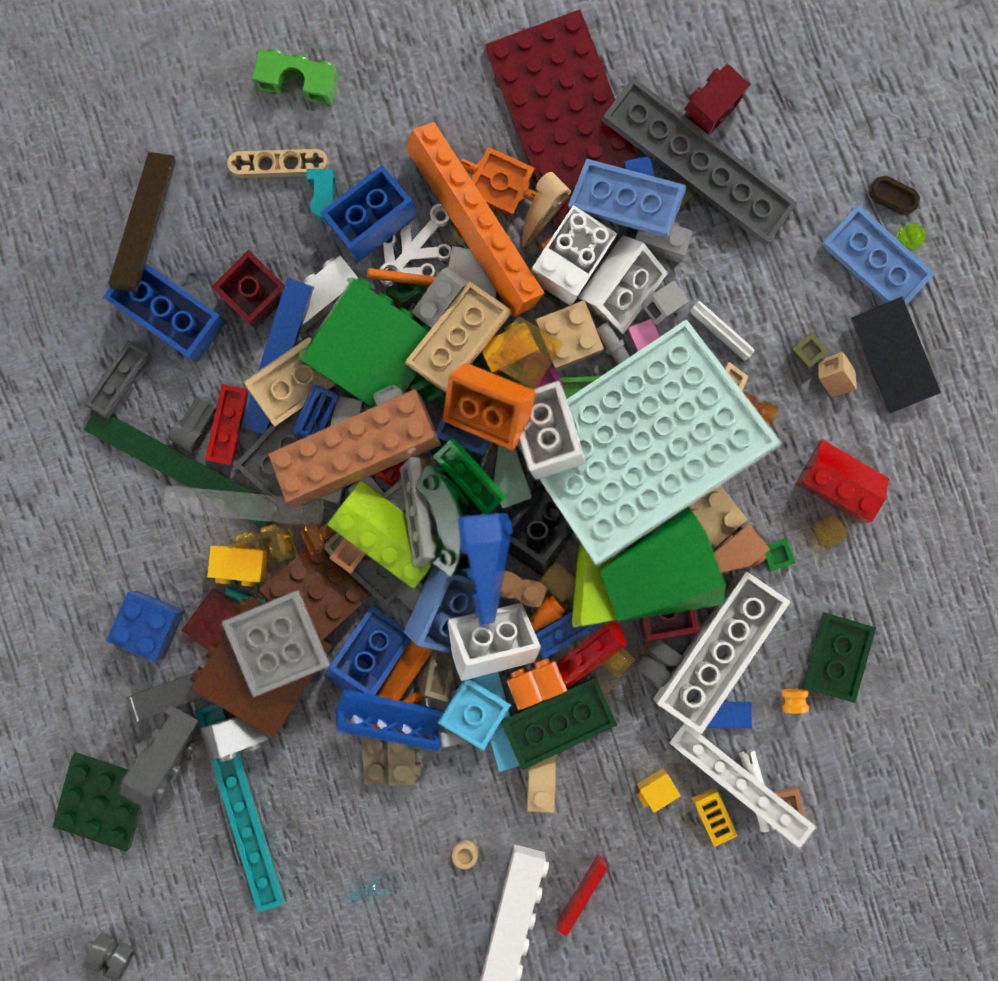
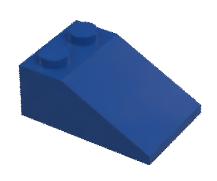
[323,605,411,695]

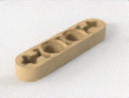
[227,149,329,178]

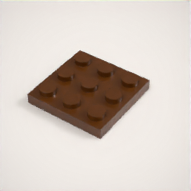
[258,541,370,642]

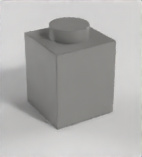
[642,281,689,326]

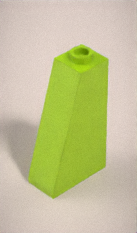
[572,540,619,627]

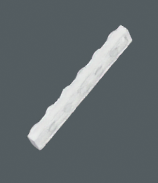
[669,723,816,848]

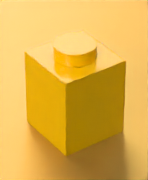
[637,768,681,813]

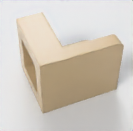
[818,352,857,397]

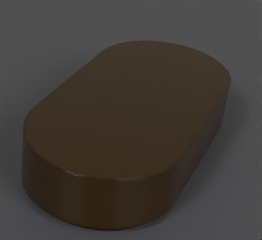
[869,176,920,215]

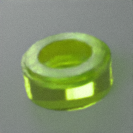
[897,223,926,251]

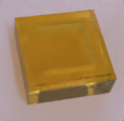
[811,513,849,549]

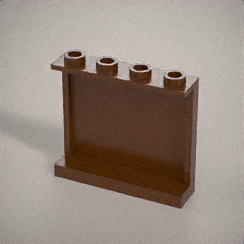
[190,595,332,738]

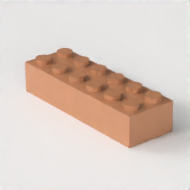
[269,390,441,508]

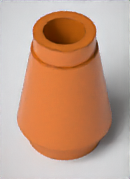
[529,595,567,632]

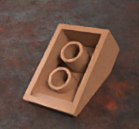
[713,524,770,573]

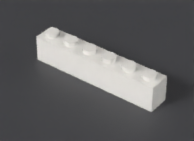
[480,844,549,981]

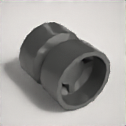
[635,639,683,687]
[83,933,135,981]

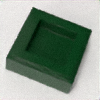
[386,282,422,308]

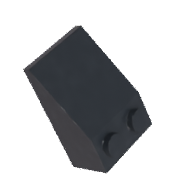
[508,484,574,577]

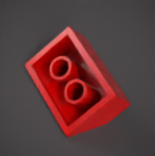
[795,439,889,523]

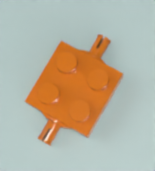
[461,147,537,217]

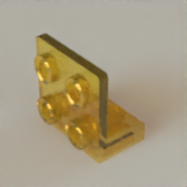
[487,316,563,390]
[228,524,298,562]

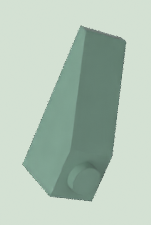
[492,444,532,509]

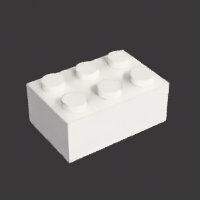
[520,381,587,480]

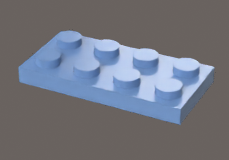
[568,159,686,238]
[821,205,935,305]

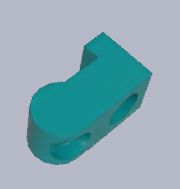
[307,169,336,222]

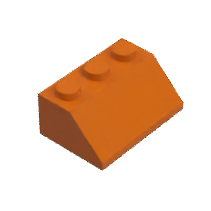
[443,363,536,450]

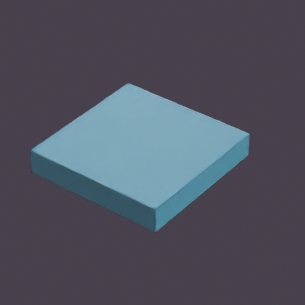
[438,679,511,751]

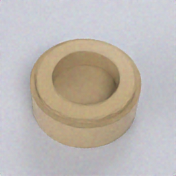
[452,840,478,869]

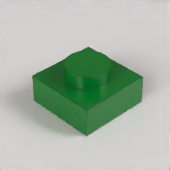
[764,538,795,572]

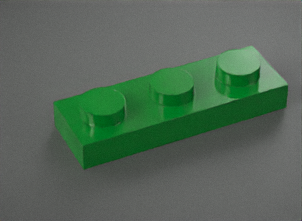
[433,438,507,515]

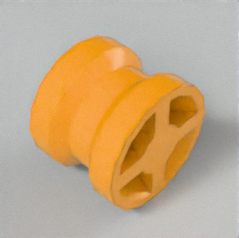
[781,688,809,714]

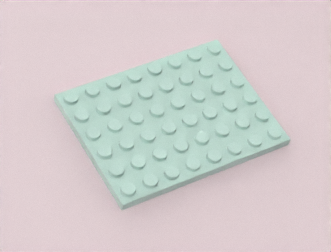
[517,319,781,566]

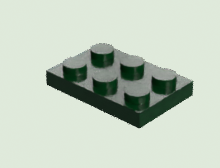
[802,612,876,703]

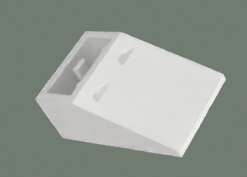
[531,205,617,306]

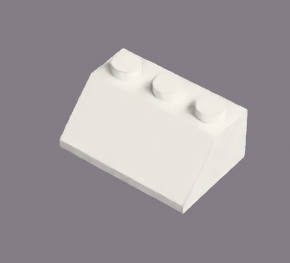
[577,236,668,334]
[448,603,541,681]

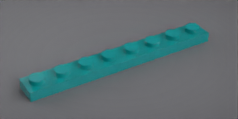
[195,703,285,912]

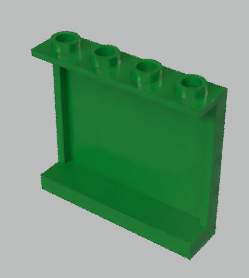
[296,277,431,408]

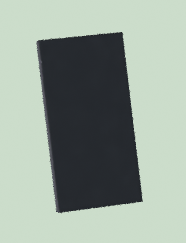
[851,296,941,413]

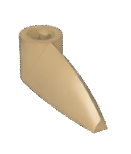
[521,172,571,247]

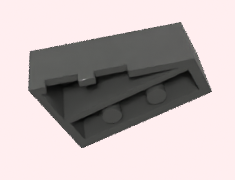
[120,706,198,809]

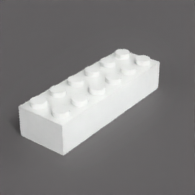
[653,570,791,734]

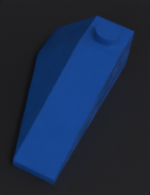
[458,514,512,626]

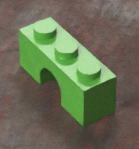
[252,49,339,106]

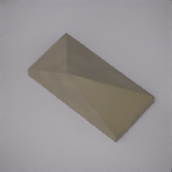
[416,650,455,703]

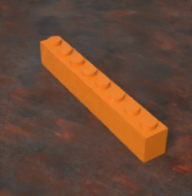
[406,122,544,317]

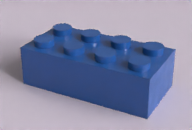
[103,264,227,362]

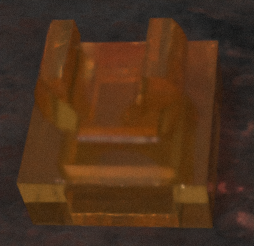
[301,522,333,556]

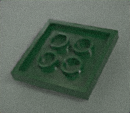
[52,752,142,852]

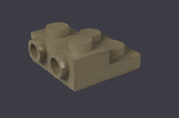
[362,729,421,786]

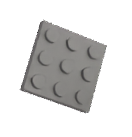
[222,590,330,697]

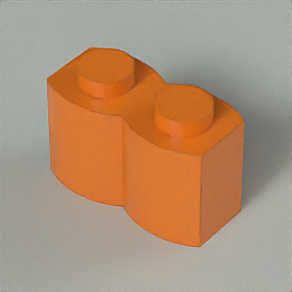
[506,657,567,710]

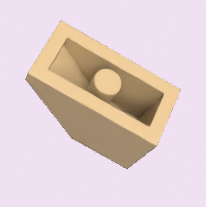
[527,755,556,813]

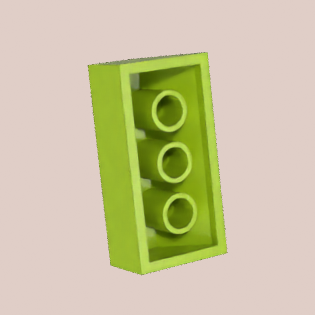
[327,480,437,589]

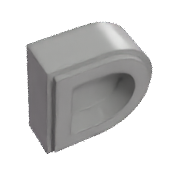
[373,385,402,406]

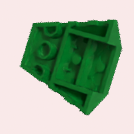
[599,506,725,621]

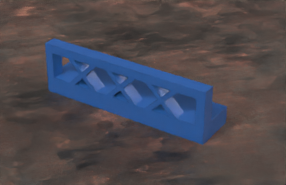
[335,689,444,751]

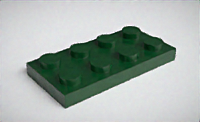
[501,676,617,770]

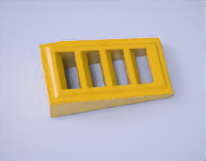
[691,787,738,847]

